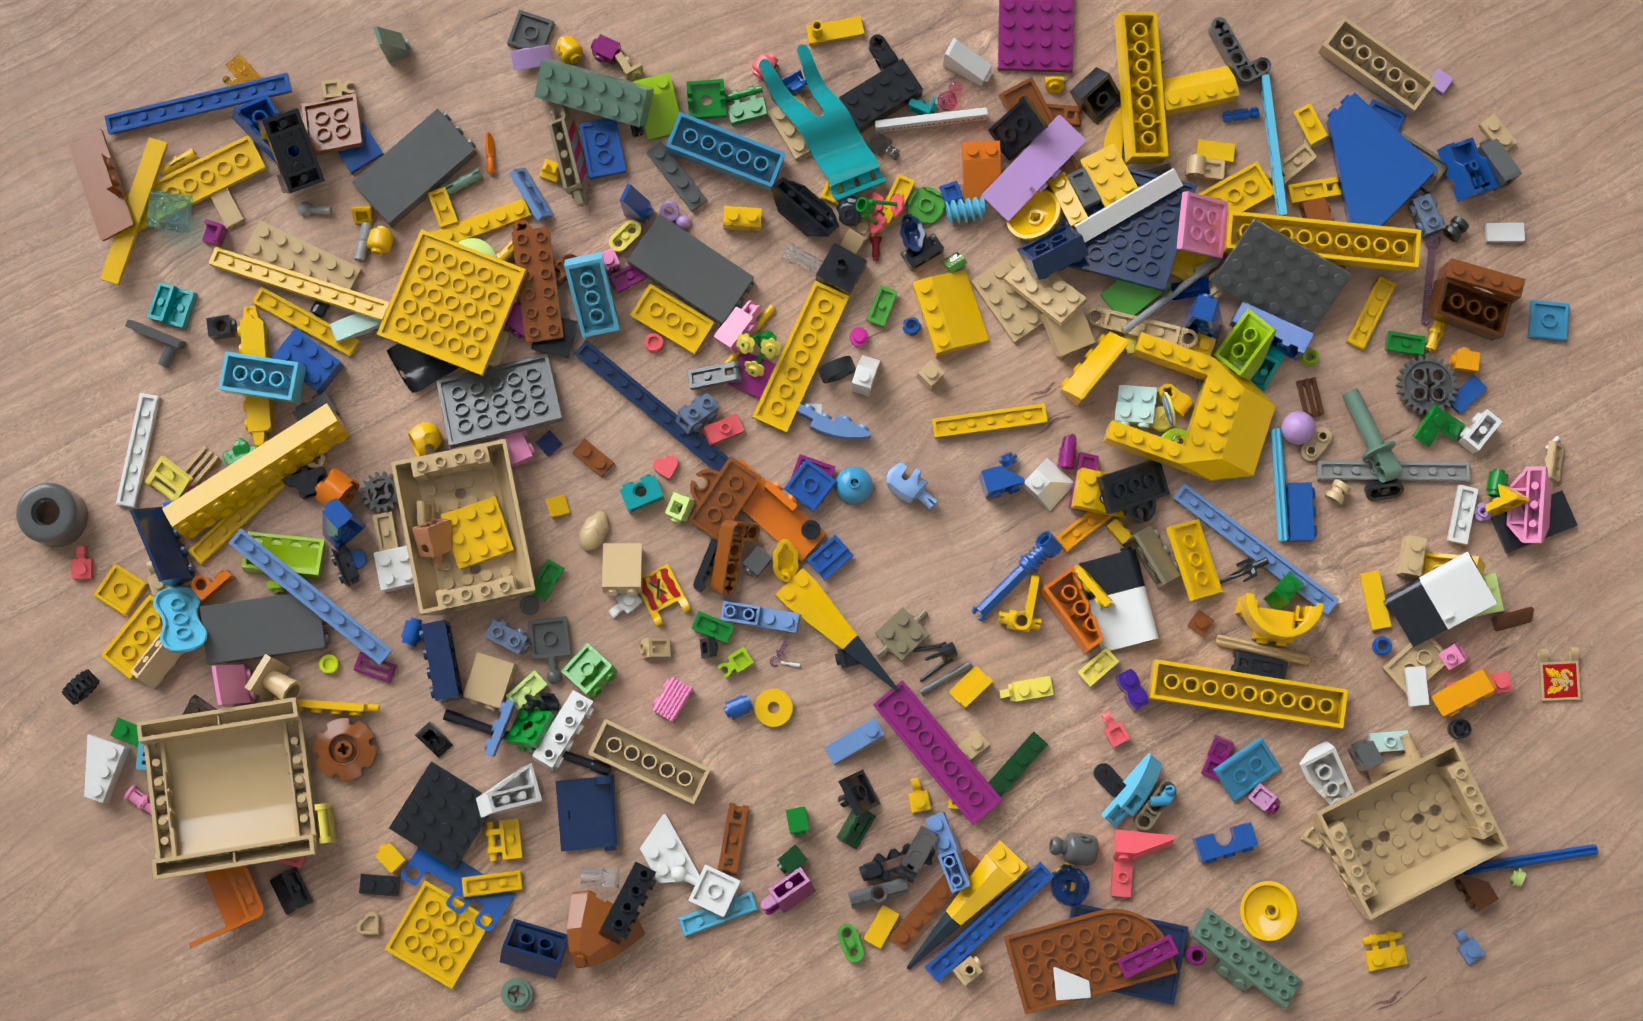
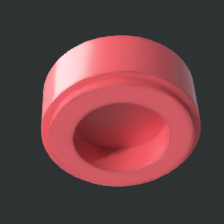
[644,333,664,353]

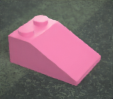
[211,664,256,708]

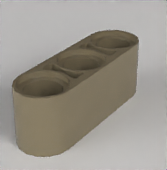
[1133,781,1176,830]

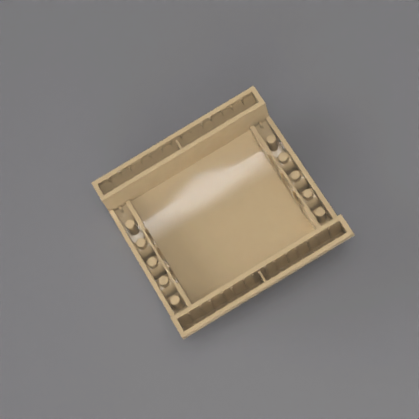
[137,697,317,880]

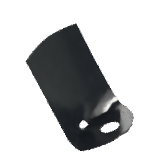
[387,344,460,393]

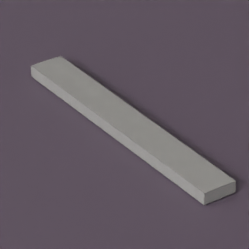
[1316,460,1471,482]

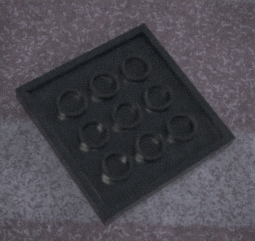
[389,761,489,870]

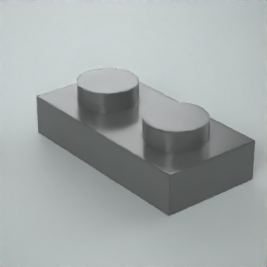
[1067,167,1101,209]

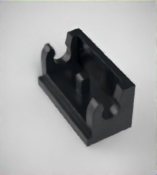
[900,234,944,271]

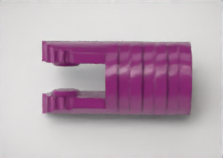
[1057,433,1077,470]

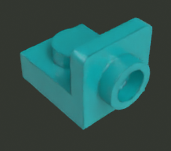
[907,96,938,115]

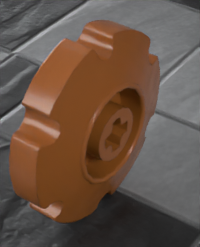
[313,718,377,781]

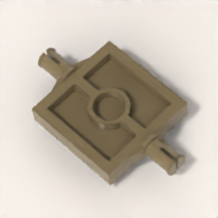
[875,607,929,662]

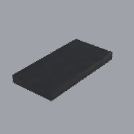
[1491,490,1578,554]

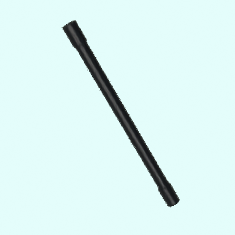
[443,709,612,776]

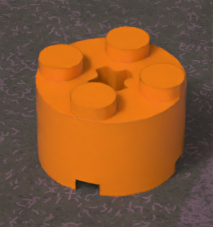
[315,468,359,506]

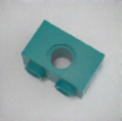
[620,474,665,513]

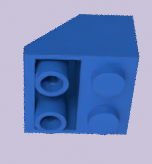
[979,465,1025,500]

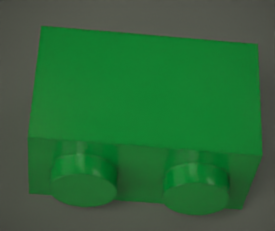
[786,806,809,837]

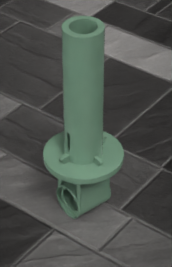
[1342,388,1402,483]

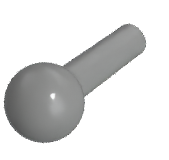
[298,202,333,217]

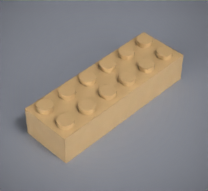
[1318,16,1436,117]
[588,719,712,805]

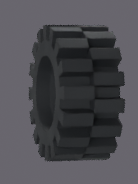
[62,669,100,705]

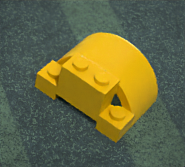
[1235,593,1324,647]

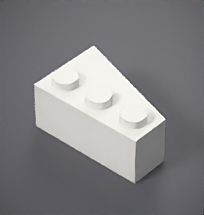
[476,763,542,817]

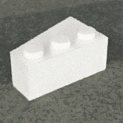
[84,734,130,803]

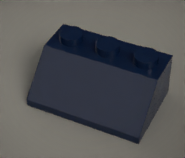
[1017,224,1089,280]
[499,919,568,979]

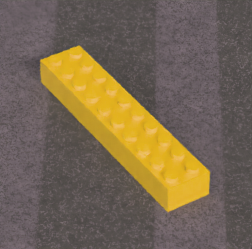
[1223,211,1421,273]
[162,403,350,540]
[1148,659,1348,729]

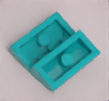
[146,282,198,330]

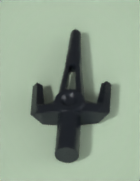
[1220,557,1270,584]

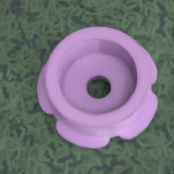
[1473,502,1491,521]

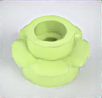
[1509,868,1526,887]

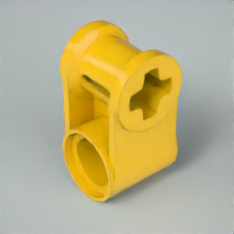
[1157,383,1194,418]

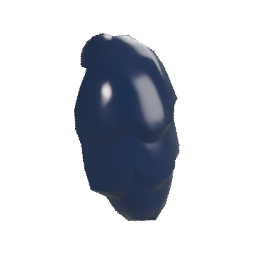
[900,215,927,253]

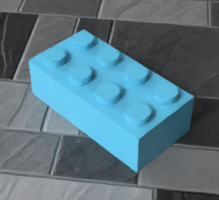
[564,252,620,338]
[218,351,306,404]

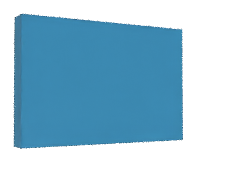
[1213,737,1281,802]

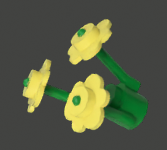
[736,330,782,377]

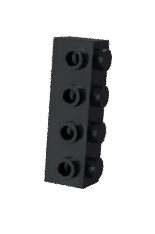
[599,861,657,945]

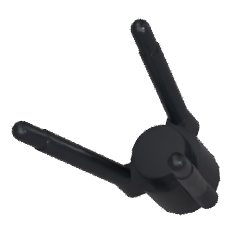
[913,641,958,682]

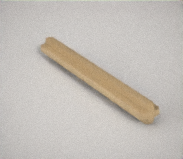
[1215,635,1310,665]

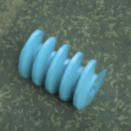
[945,196,986,225]

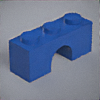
[1192,822,1258,864]

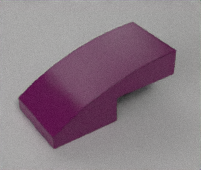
[1201,735,1234,780]

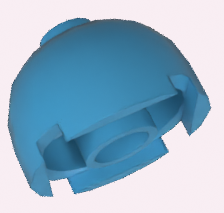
[835,466,873,505]

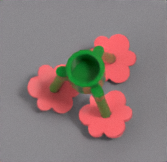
[856,192,904,234]

